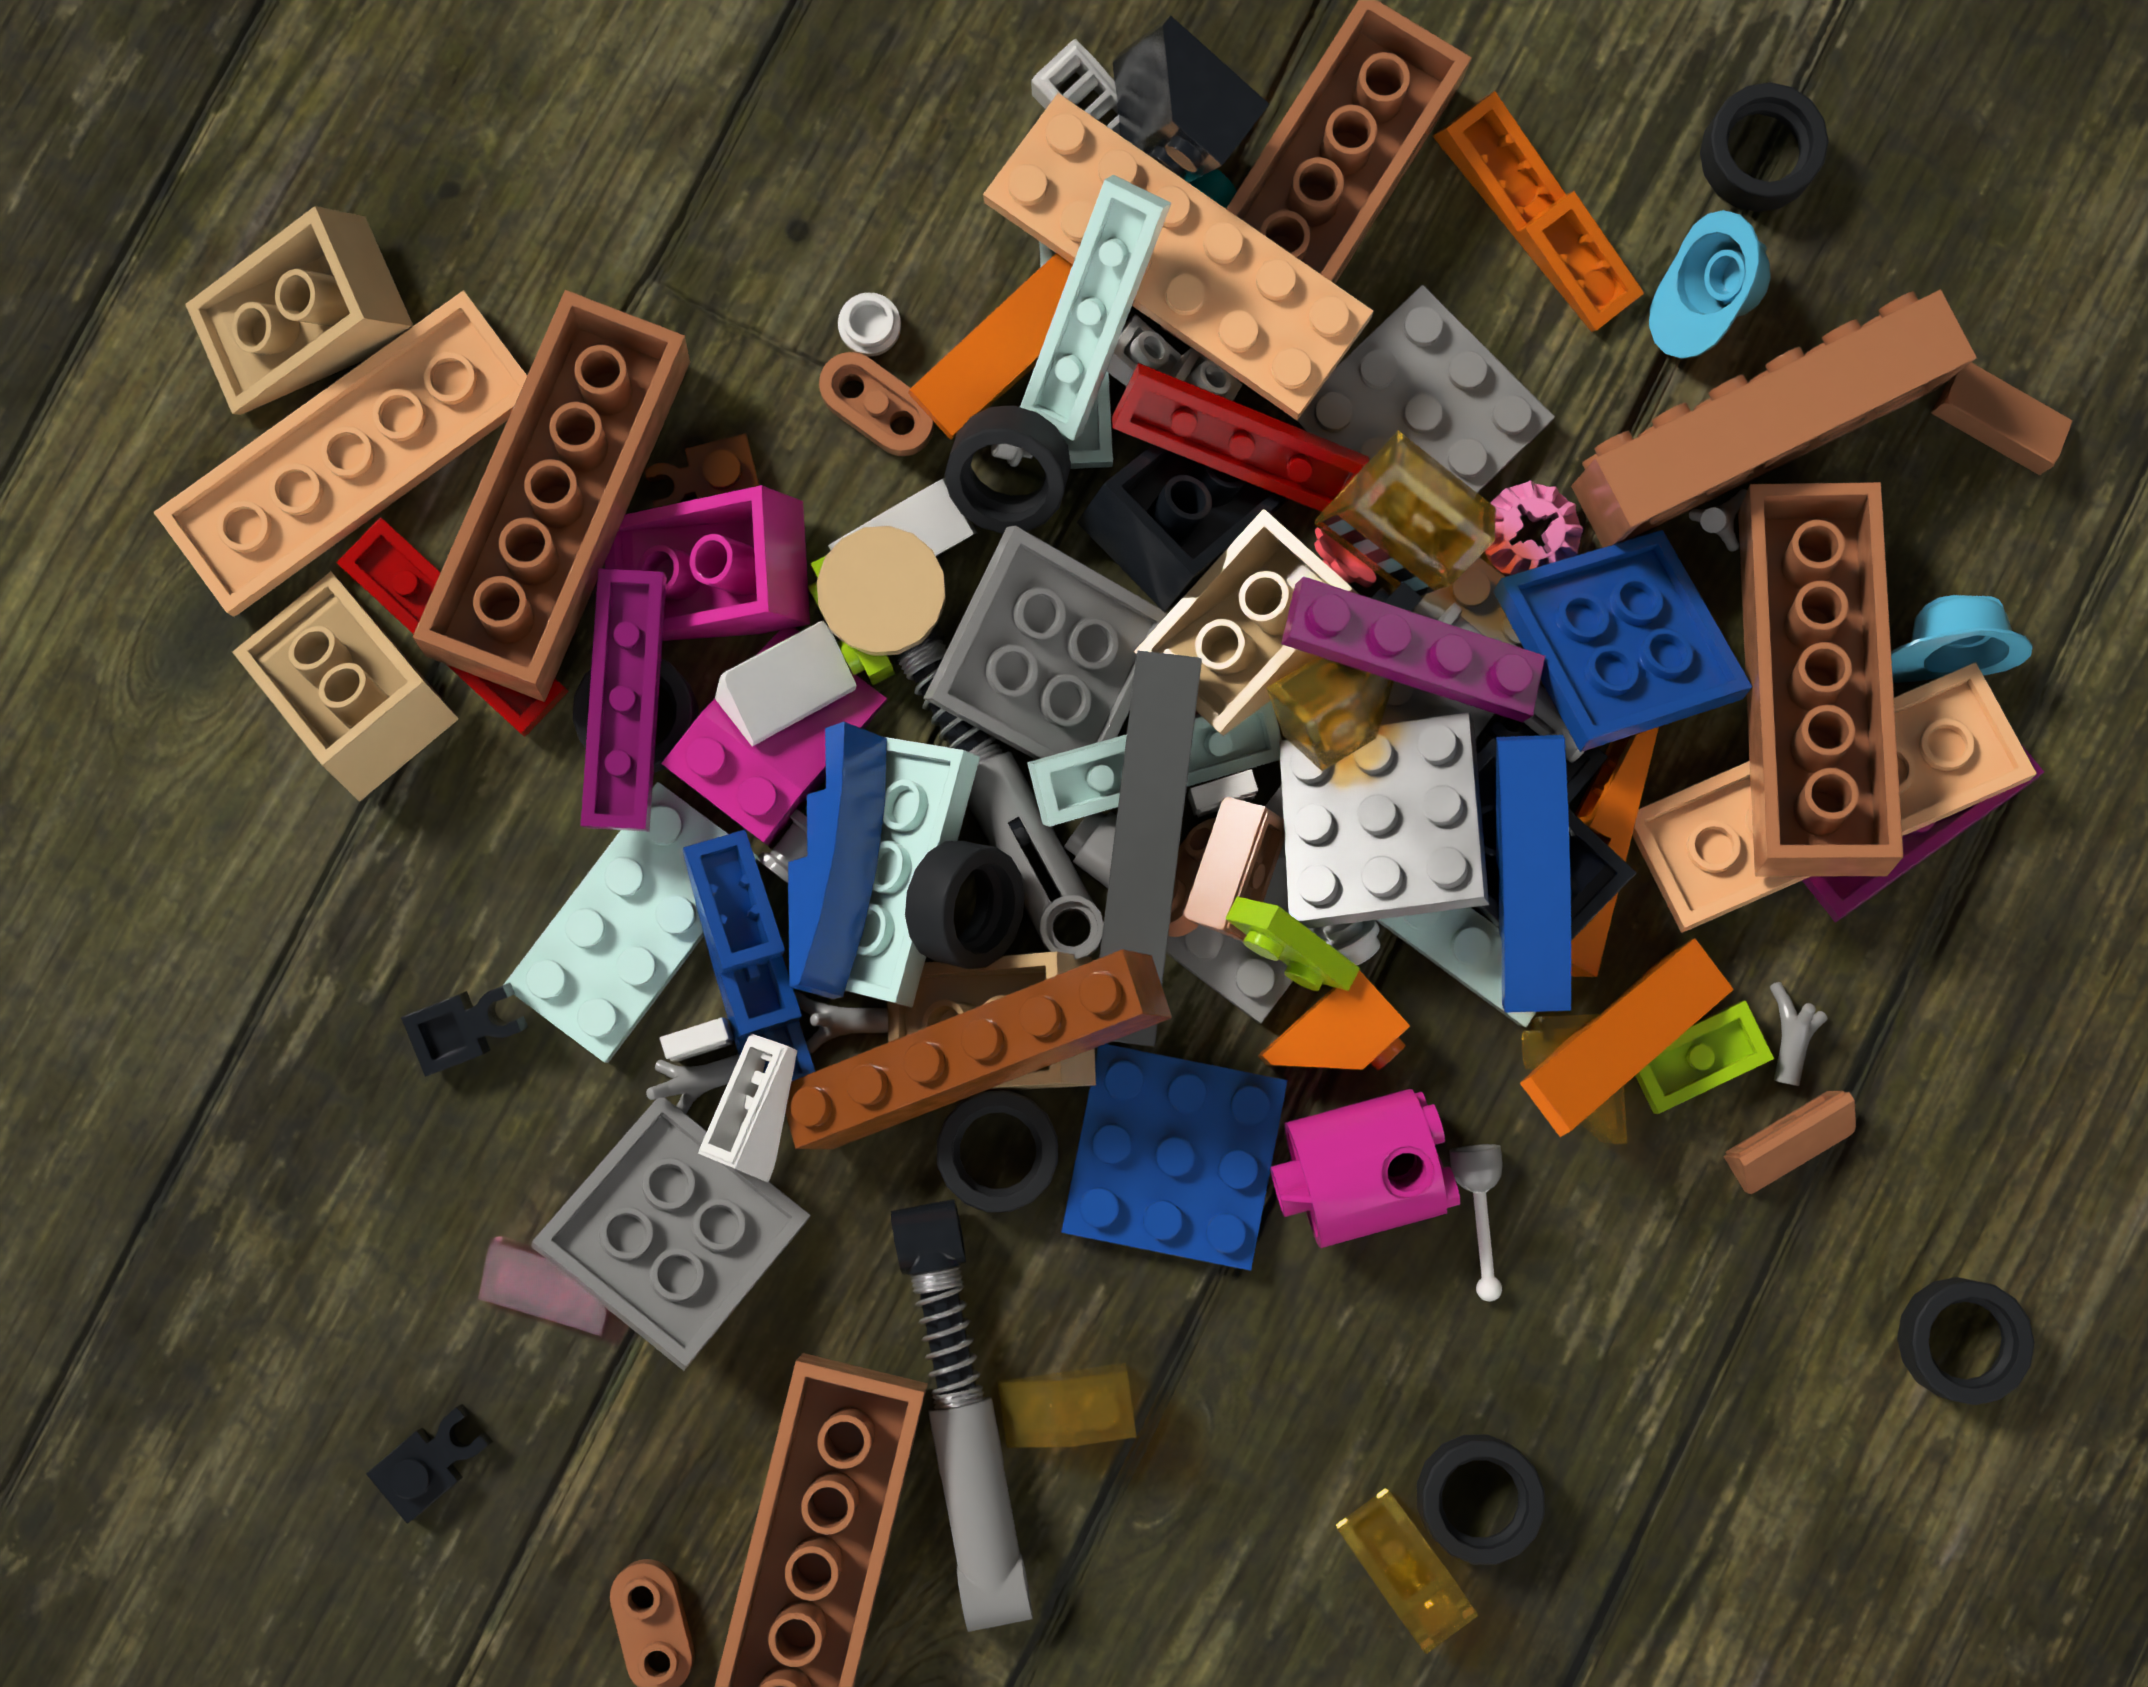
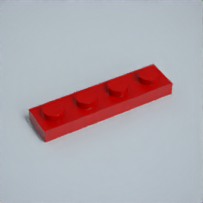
[1112,363,1371,519]
[336,517,569,737]

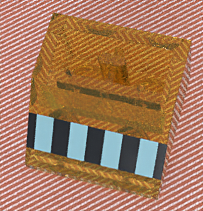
[1314,430,1496,596]

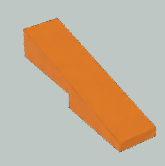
[1432,91,1644,332]
[908,253,1073,440]
[1571,727,1659,977]
[1520,938,1734,1137]

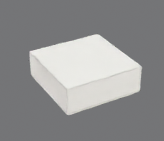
[1187,769,1258,818]
[659,1017,734,1062]

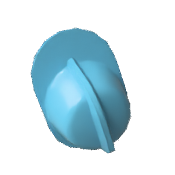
[1649,210,1771,359]
[1891,595,2032,683]

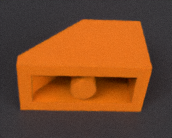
[1258,970,1410,1071]

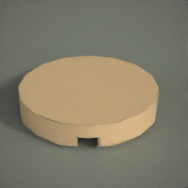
[817,526,946,656]

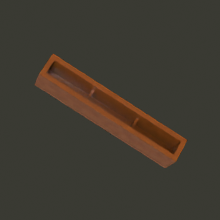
[785,949,1172,1150]

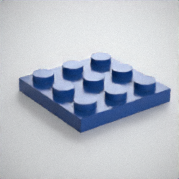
[1493,530,1752,752]
[1061,1044,1288,1271]

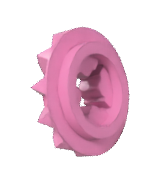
[1481,481,1583,576]

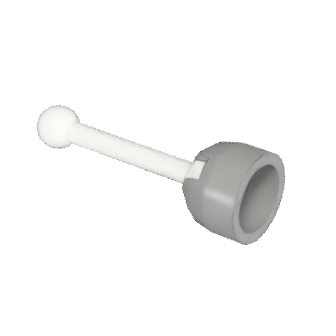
[1449,1144,1503,1302]

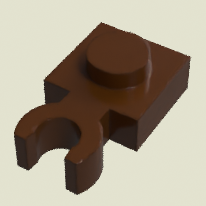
[645,433,760,508]

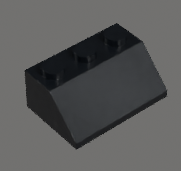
[1113,15,1270,183]

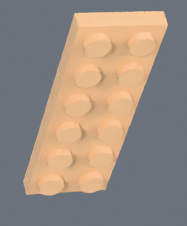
[983,93,1373,420]
[154,290,527,617]
[1632,662,2037,933]

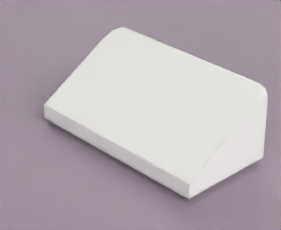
[715,620,857,747]

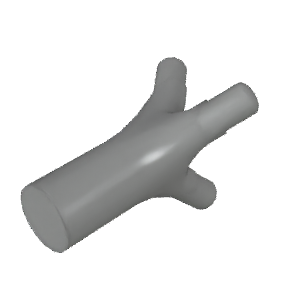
[1689,489,1747,551]
[1770,982,1827,1086]
[794,990,888,1053]
[646,1054,739,1114]

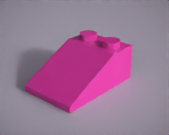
[605,485,810,641]
[661,628,887,848]

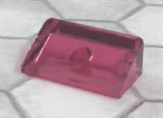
[479,1236,610,1336]

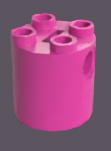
[1270,1089,1460,1248]

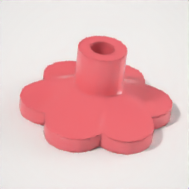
[1314,522,1377,588]

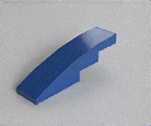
[788,722,887,999]
[1496,735,1571,1013]
[682,830,815,1081]

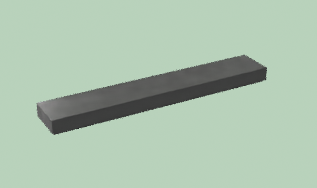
[1100,650,1202,1046]

